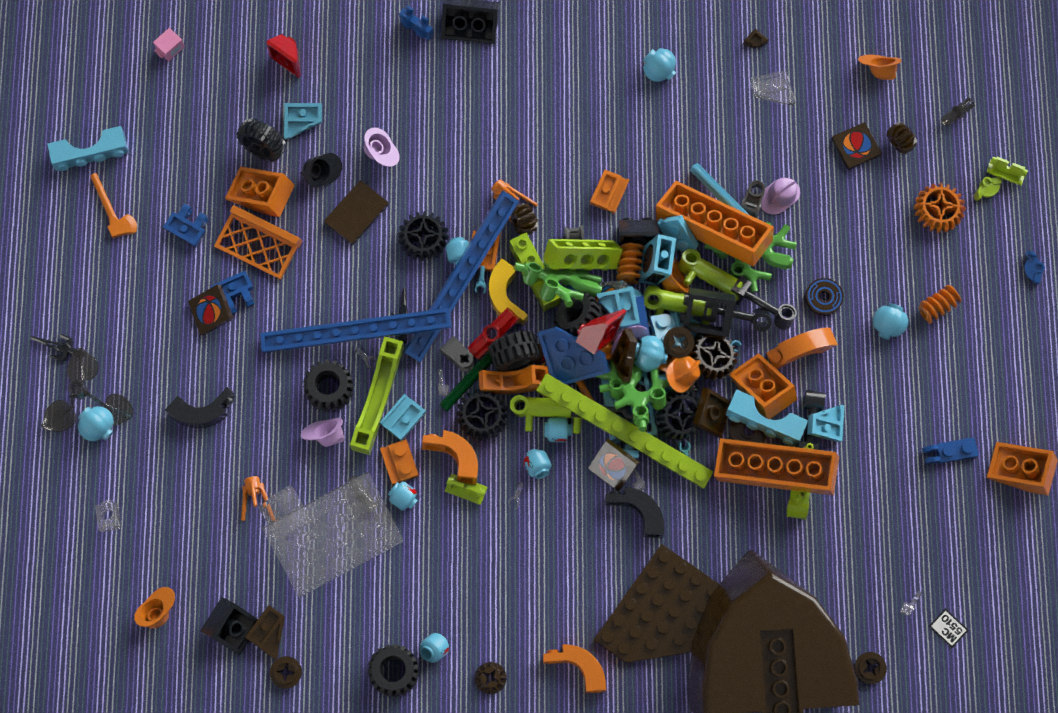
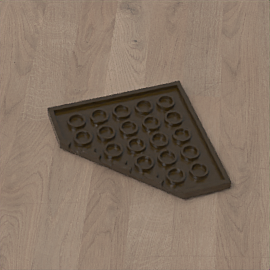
[594,544,719,663]

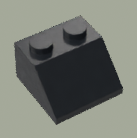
[618,218,659,246]
[200,597,258,655]

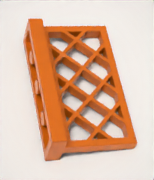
[214,205,303,280]

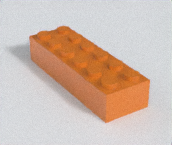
[656,181,774,267]
[714,438,839,496]

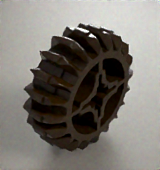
[687,333,738,381]

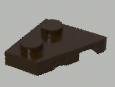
[611,329,637,383]
[244,605,285,660]

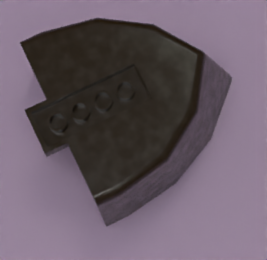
[688,550,860,713]

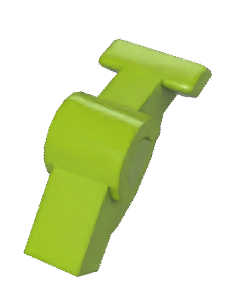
[973,177,1002,201]

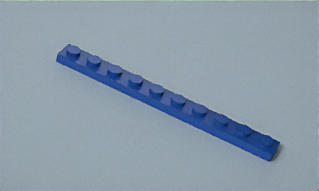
[403,191,519,363]
[260,308,452,353]

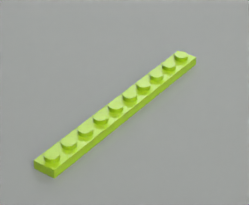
[536,373,713,489]

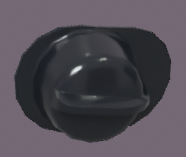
[300,153,342,187]

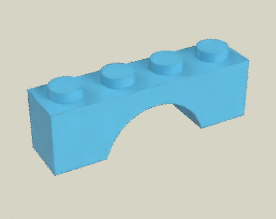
[47,126,129,171]
[725,389,808,446]

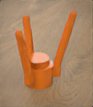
[491,179,538,223]
[241,476,276,521]

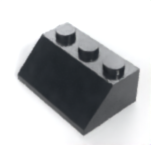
[441,0,500,44]

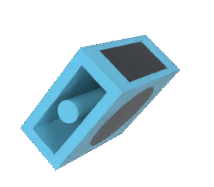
[638,234,676,286]

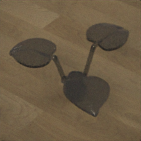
[41,347,134,432]

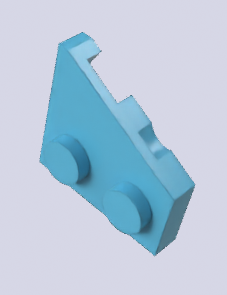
[284,103,322,140]
[597,287,641,329]
[807,405,845,442]

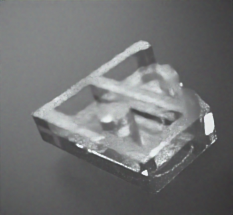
[750,70,796,106]

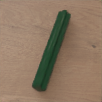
[440,351,493,411]

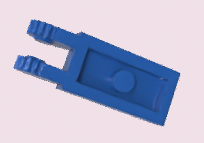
[922,437,979,465]

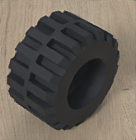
[554,292,606,337]
[488,331,541,372]
[303,360,354,412]
[368,644,419,697]

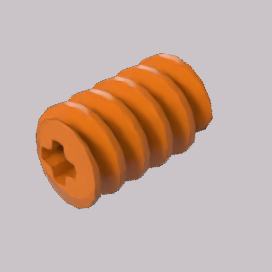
[616,243,644,285]
[918,285,961,324]

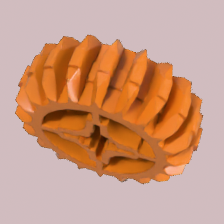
[914,182,966,233]

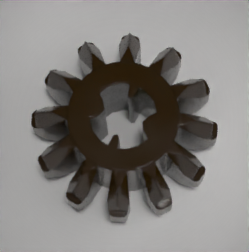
[886,122,917,154]
[510,203,538,235]

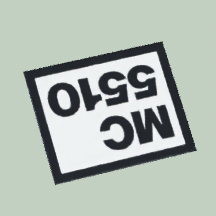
[929,608,969,648]

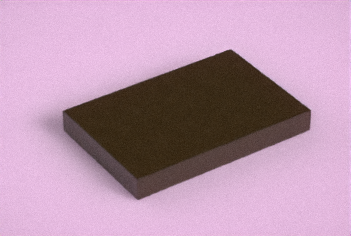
[324,180,389,245]

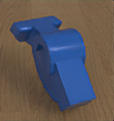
[1024,251,1045,284]

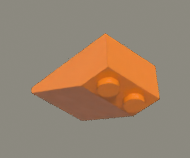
[225,166,295,217]
[729,353,797,419]
[987,442,1058,495]

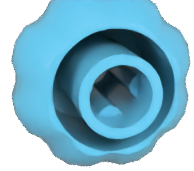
[643,48,676,82]
[873,303,908,340]
[634,335,668,372]
[78,406,114,441]

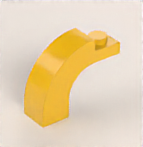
[489,258,528,326]

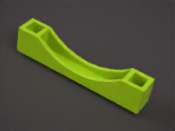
[350,336,404,455]

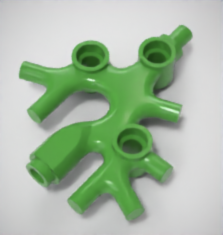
[704,222,797,293]
[513,261,602,307]
[595,358,669,432]

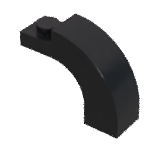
[165,387,235,428]
[605,487,664,538]

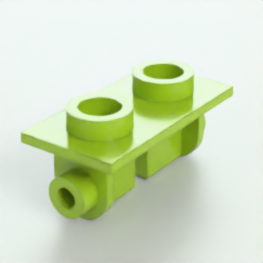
[986,156,1028,186]
[444,473,488,505]

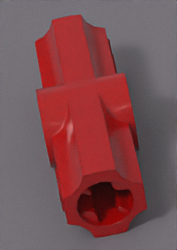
[467,307,520,360]

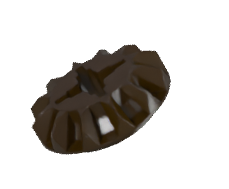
[663,327,694,358]
[854,652,887,684]
[270,656,302,689]
[475,662,507,694]

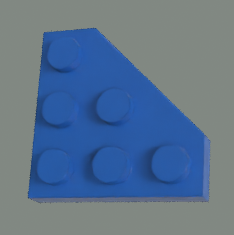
[537,326,610,385]

